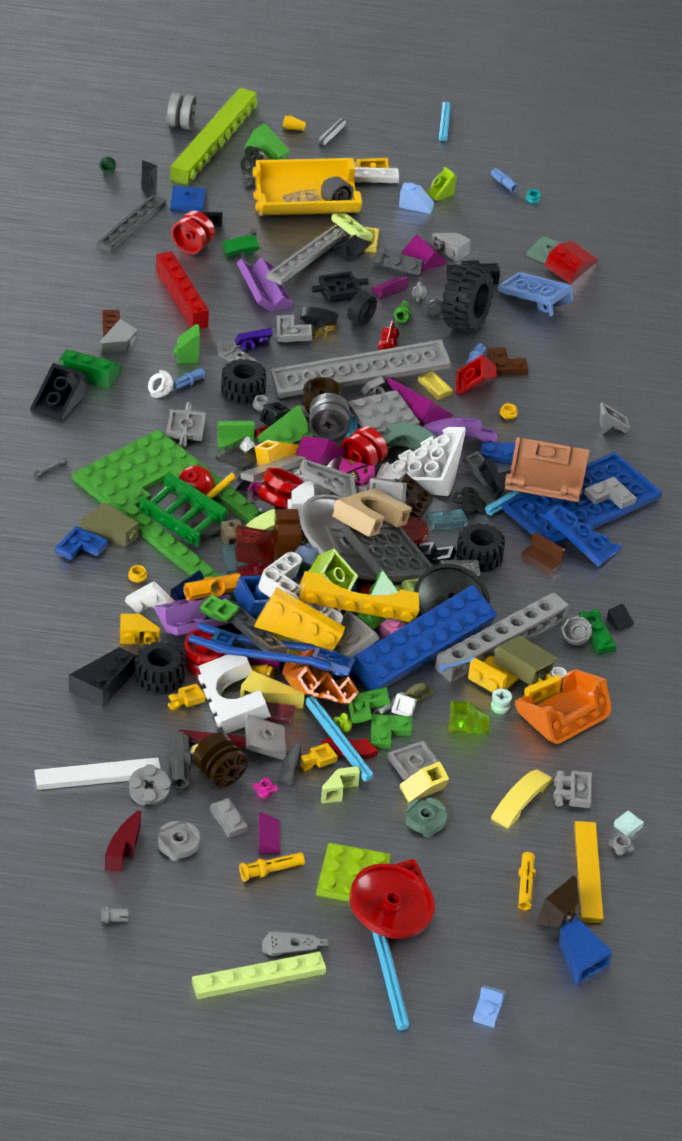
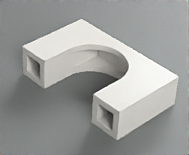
[198,654,271,734]

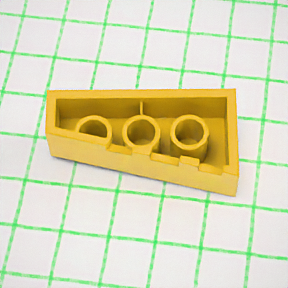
[254,587,345,651]

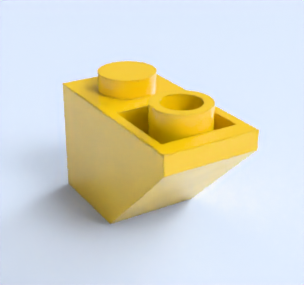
[120,613,160,645]

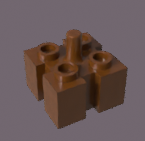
[273,509,307,560]

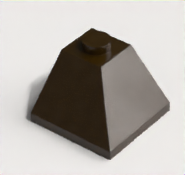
[536,875,579,927]

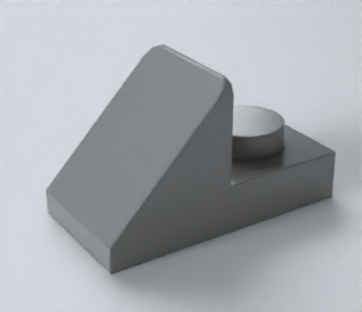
[600,402,630,434]

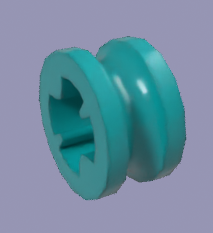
[526,189,541,203]

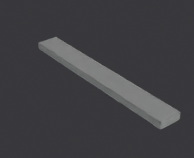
[266,224,349,285]

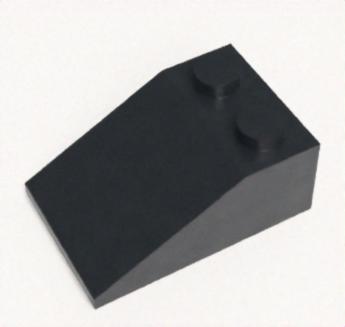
[30,363,90,420]

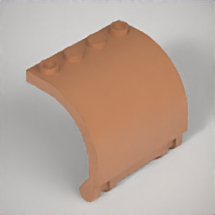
[505,437,589,503]

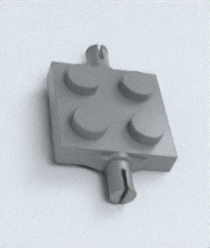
[166,402,206,447]

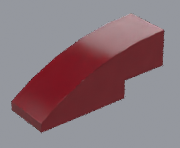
[105,811,141,872]

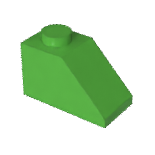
[174,324,200,363]

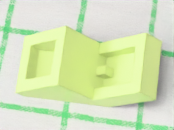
[321,766,360,804]

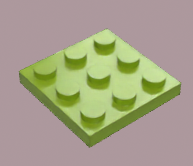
[316,843,391,902]

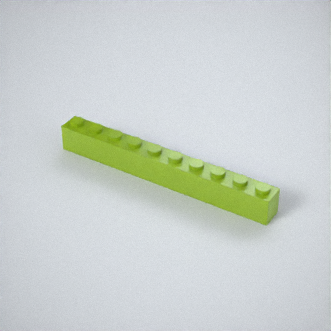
[170,88,258,185]

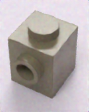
[220,520,244,551]

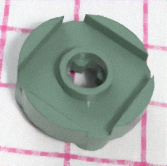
[405,798,447,837]

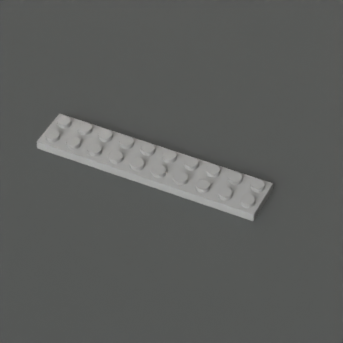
[271,340,451,398]

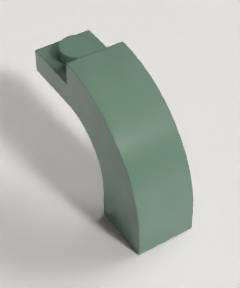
[382,423,437,451]

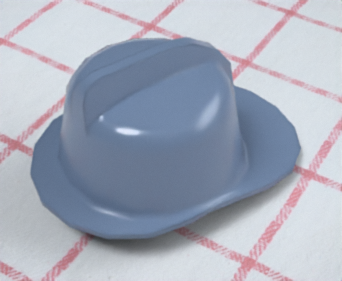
[295,543,320,566]

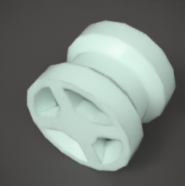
[491,689,512,714]

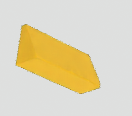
[355,158,389,168]

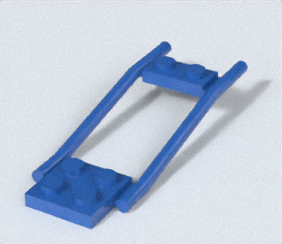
[188,622,355,676]

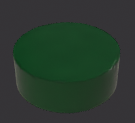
[99,157,116,173]

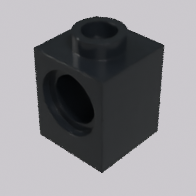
[260,402,291,427]

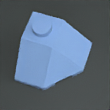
[399,182,434,214]

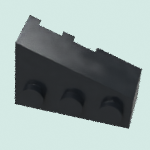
[69,647,136,708]

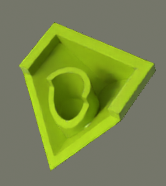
[426,167,457,201]

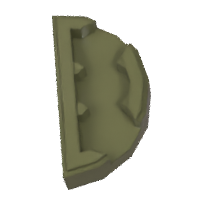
[404,682,433,703]

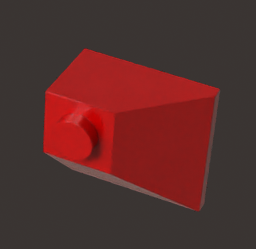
[456,354,497,396]

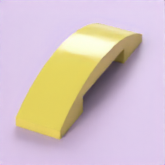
[491,769,554,829]

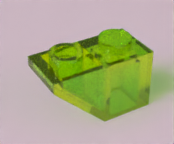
[448,701,489,734]

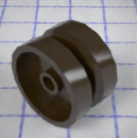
[302,377,343,415]

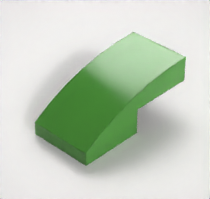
[199,594,240,623]

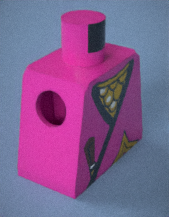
[339,458,375,493]

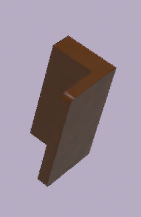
[521,532,565,575]

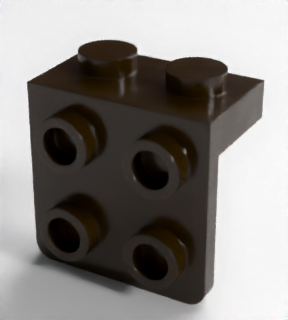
[393,473,433,519]

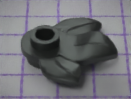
[241,146,264,175]
[452,487,487,514]

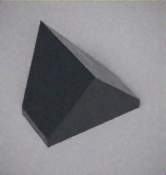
[331,234,372,262]

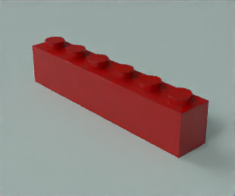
[156,251,209,329]

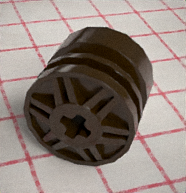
[193,732,248,788]

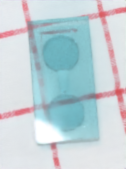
[426,509,468,531]

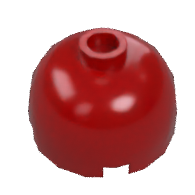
[178,465,215,495]

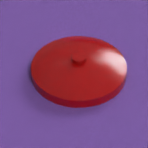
[349,863,435,939]

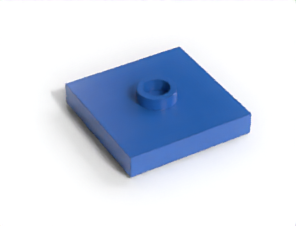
[170,186,206,212]

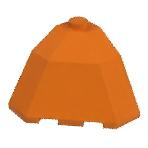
[283,649,359,705]

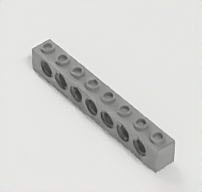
[435,592,569,683]

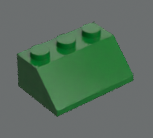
[59,349,122,389]

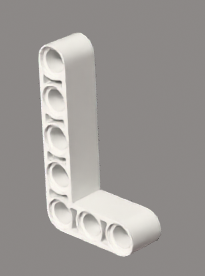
[258,552,343,624]

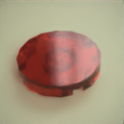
[400,516,429,544]

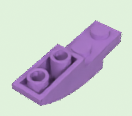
[423,418,498,442]

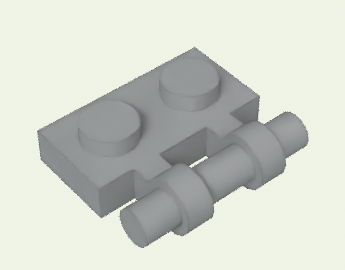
[553,771,592,808]

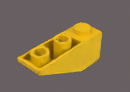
[255,440,299,466]

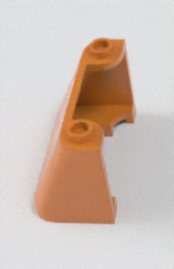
[515,669,612,744]

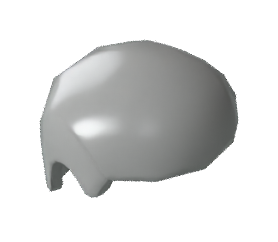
[562,616,592,646]

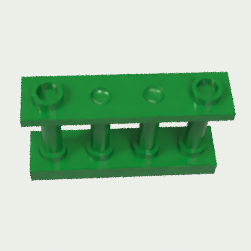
[140,472,227,548]

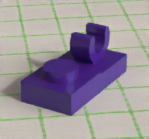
[235,328,273,352]

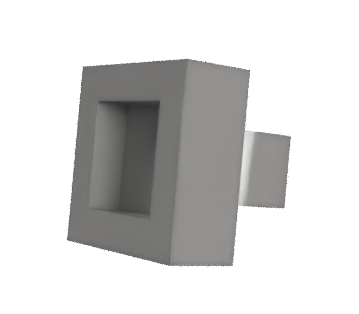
[361,376,385,395]

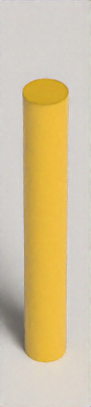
[190,473,236,509]

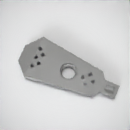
[217,340,263,367]
[262,931,328,956]

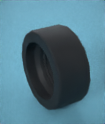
[347,291,377,326]

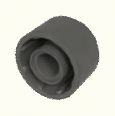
[321,176,354,201]

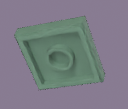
[526,236,560,264]

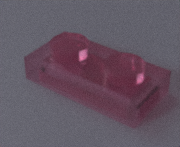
[263,702,295,726]

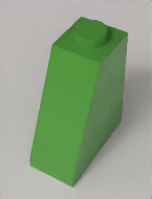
[243,123,290,160]

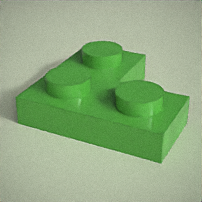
[349,687,390,724]
[370,714,412,750]

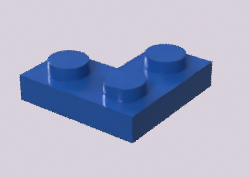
[55,526,108,560]

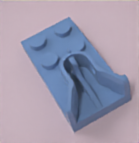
[498,272,573,317]

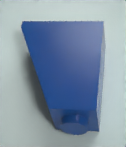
[559,918,613,985]

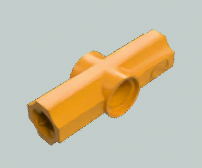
[183,573,241,600]

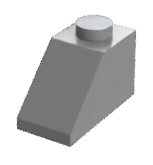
[99,319,138,353]

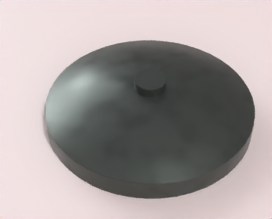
[414,564,490,616]

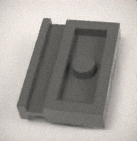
[247,488,275,513]

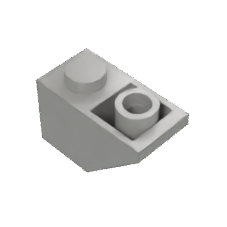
[431,233,471,262]

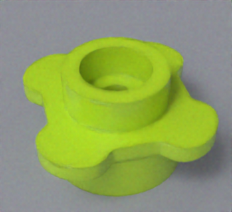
[333,713,352,734]

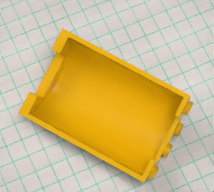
[252,158,362,216]

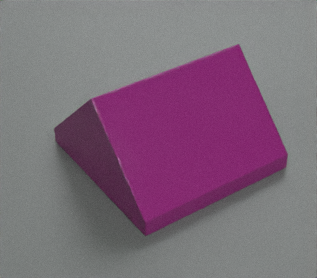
[401,234,447,272]
[295,436,345,465]

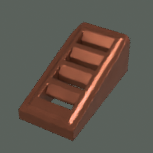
[102,310,120,337]

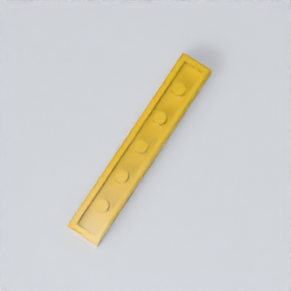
[574,821,603,923]

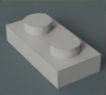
[210,798,248,838]

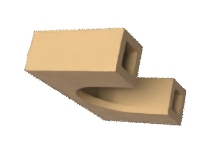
[332,488,412,537]

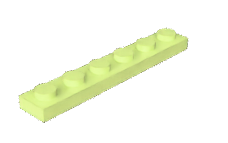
[192,952,326,999]

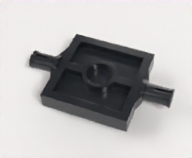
[312,271,369,301]

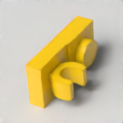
[524,674,562,704]

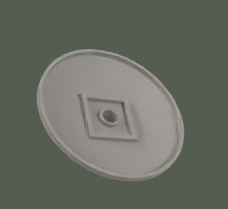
[300,494,384,581]

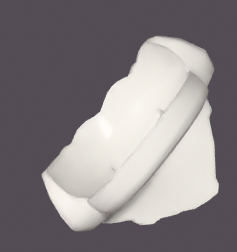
[148,370,174,398]

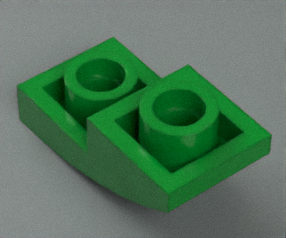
[222,235,261,258]

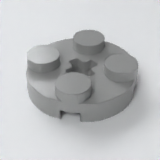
[128,764,171,806]
[158,821,200,861]

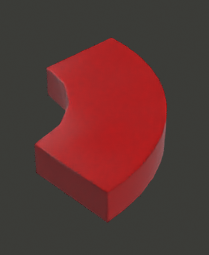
[321,737,378,759]

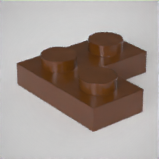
[488,347,529,375]

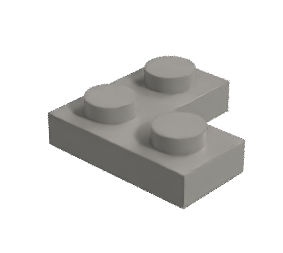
[277,315,312,343]
[584,477,637,509]

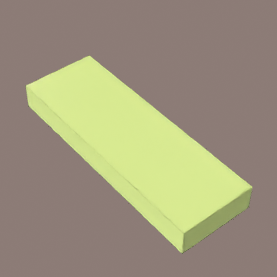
[331,213,373,240]

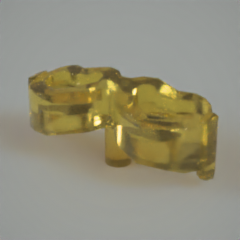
[312,324,337,340]

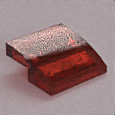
[234,525,275,564]

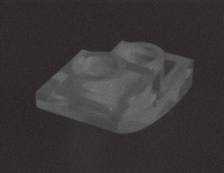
[283,189,321,202]

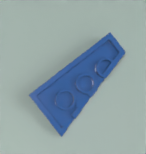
[545,504,623,567]

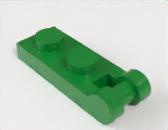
[578,609,617,655]

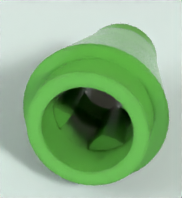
[394,301,411,323]

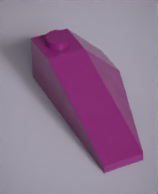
[386,377,453,425]

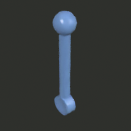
[438,656,476,672]

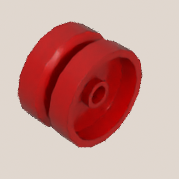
[171,211,215,254]
[341,426,388,466]
[257,467,304,509]
[184,629,227,676]

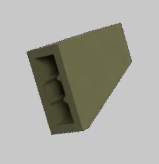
[79,503,139,547]

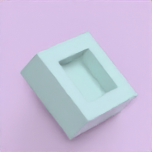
[614,811,644,838]

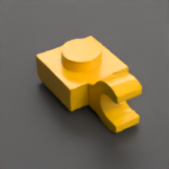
[168,683,206,710]
[299,743,338,771]

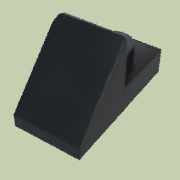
[478,458,511,499]

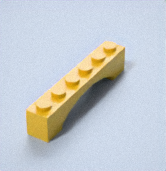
[300,571,419,622]

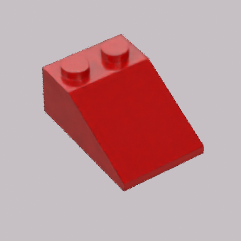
[544,241,598,284]

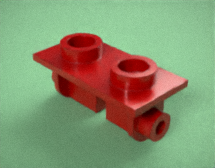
[378,321,400,350]

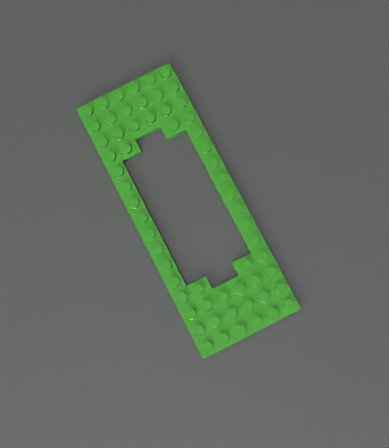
[72,429,311,605]

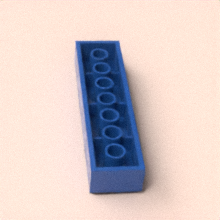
[352,585,497,691]

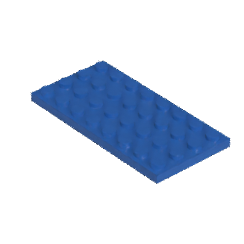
[502,452,662,546]

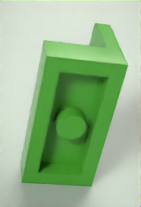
[217,421,255,449]

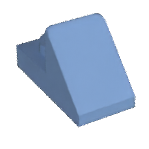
[473,986,506,1027]

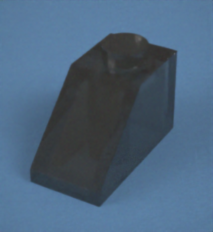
[215,436,257,469]

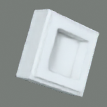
[391,693,417,717]

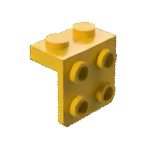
[468,656,519,692]

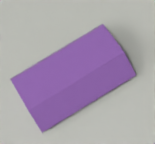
[237,257,294,311]
[154,593,231,636]

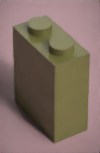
[493,635,557,685]

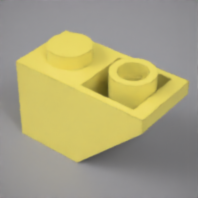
[399,761,449,804]

